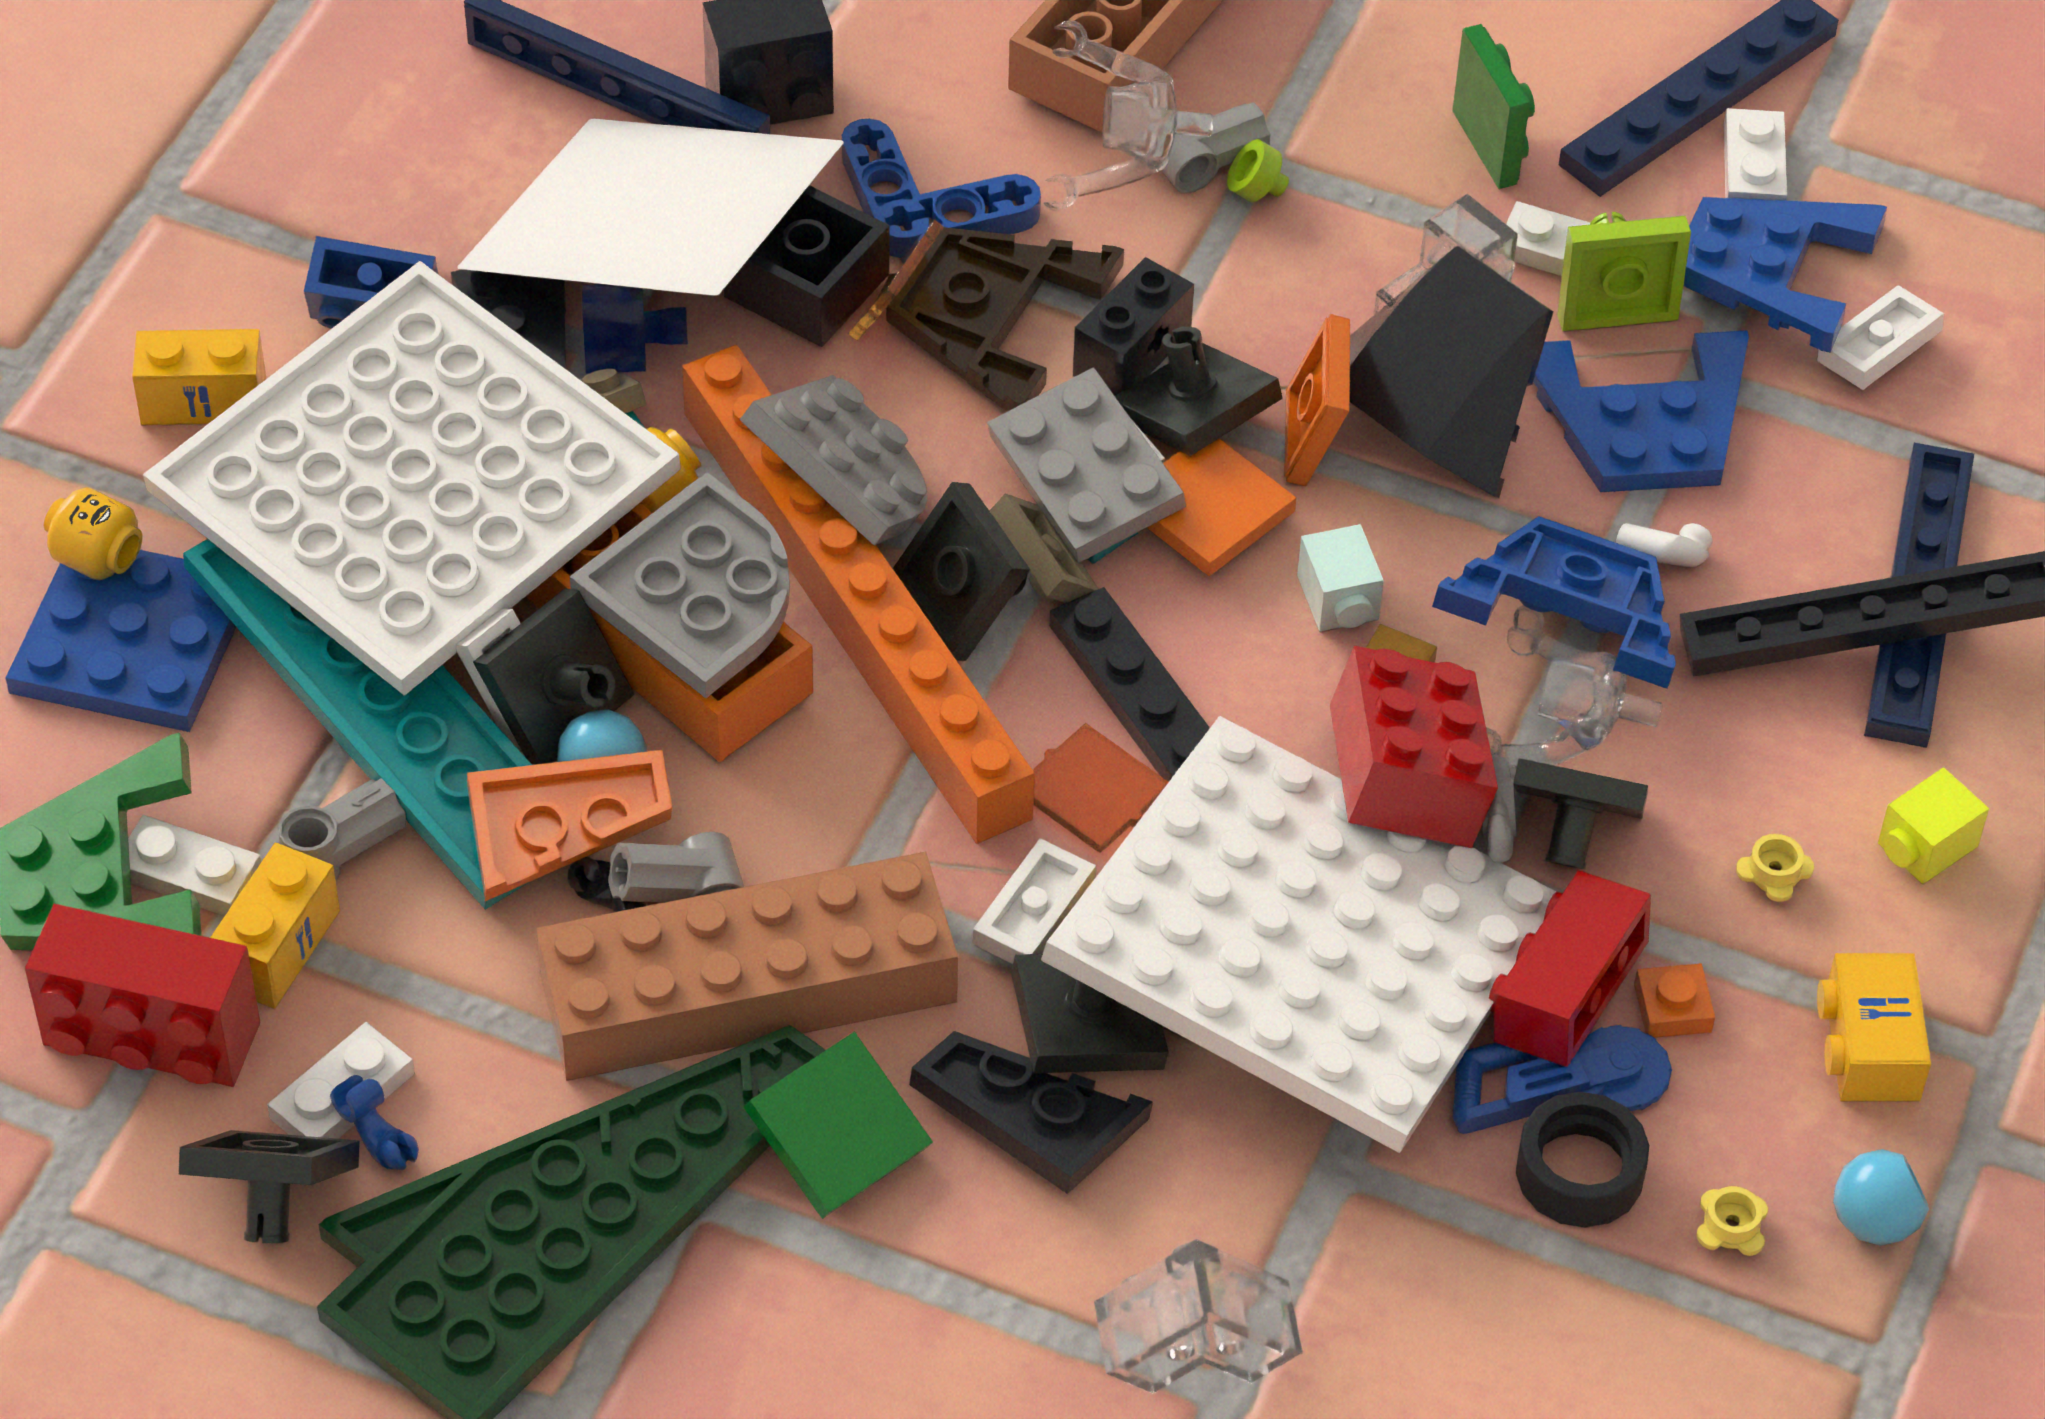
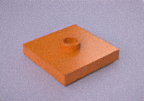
[1284,314,1350,486]

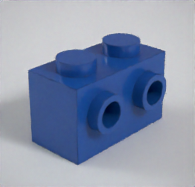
[304,236,439,329]

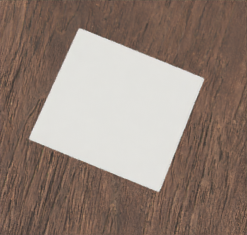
[458,119,844,296]

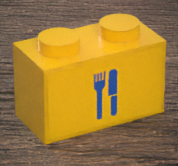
[132,329,266,425]
[210,842,340,1009]
[1817,953,1931,1101]

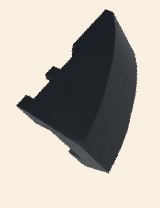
[1350,246,1554,498]

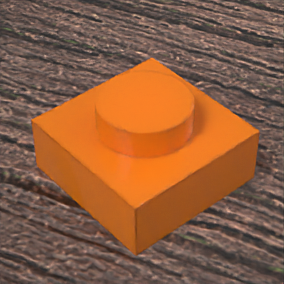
[1634,963,1715,1038]

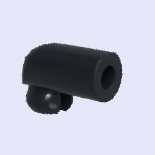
[567,857,646,912]

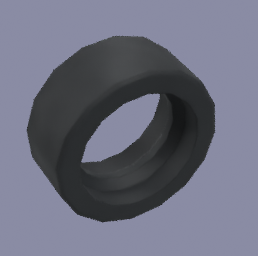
[1516,1092,1650,1228]

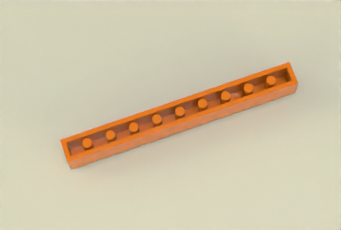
[682,344,1035,844]

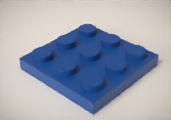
[5,550,236,732]

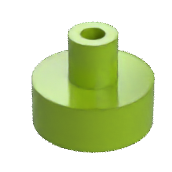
[1227,139,1289,202]

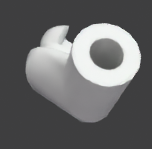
[1616,523,1713,568]

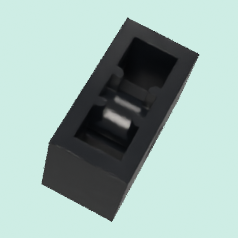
[1073,257,1194,396]

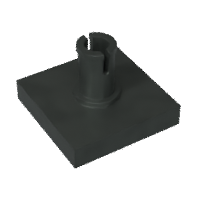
[1115,327,1283,456]
[893,482,1031,661]
[473,588,635,765]
[1513,758,1648,869]
[1011,954,1169,1073]
[179,1130,360,1243]

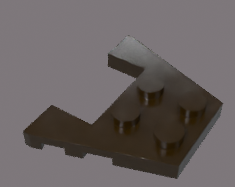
[886,227,1124,412]

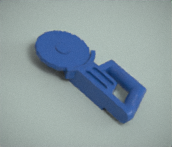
[1452,1025,1672,1134]

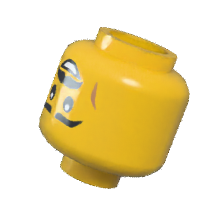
[44,487,143,580]

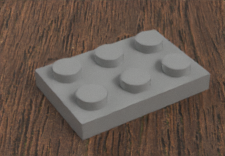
[987,367,1186,563]

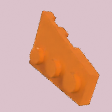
[467,750,672,901]

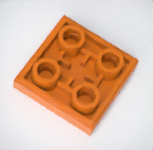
[1147,438,1297,577]

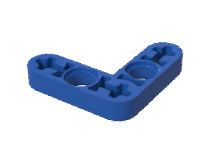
[841,118,1041,258]

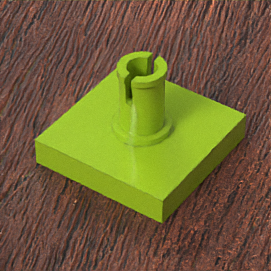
[1557,212,1691,331]

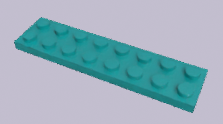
[183,539,532,910]

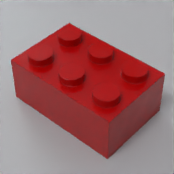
[1330,645,1498,848]
[25,904,261,1087]

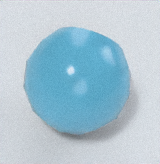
[557,709,647,762]
[1833,1149,1929,1246]

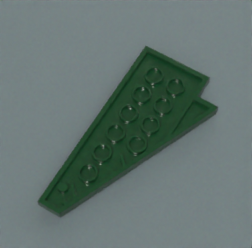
[317,1025,825,1419]

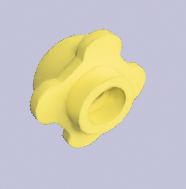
[1736,834,1814,902]
[1696,1186,1768,1256]

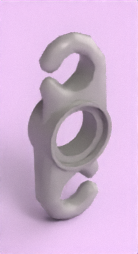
[1483,756,1517,863]

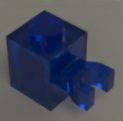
[582,283,688,374]

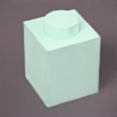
[1297,524,1384,632]

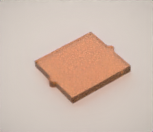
[848,220,944,341]
[1033,723,1168,853]

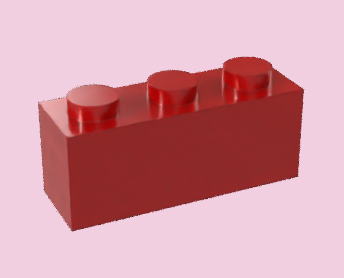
[1489,870,1651,1067]

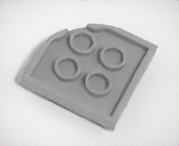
[740,375,928,546]
[570,472,790,698]

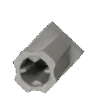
[1145,102,1271,193]
[278,778,406,881]
[608,832,744,903]

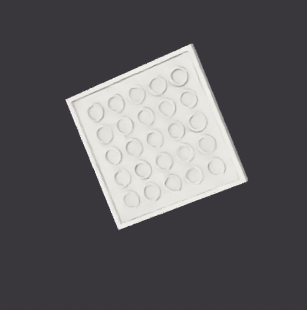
[143,261,681,696]
[1041,716,1556,1153]

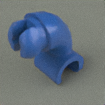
[330,1075,419,1170]

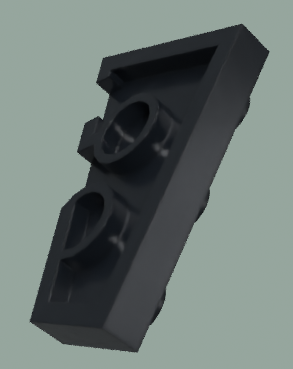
[451,269,566,369]
[909,1031,1153,1194]

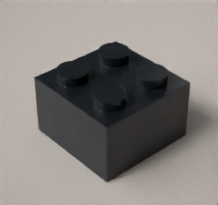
[702,0,834,125]
[724,185,890,347]

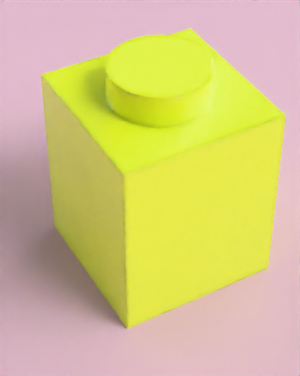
[1878,767,1989,884]

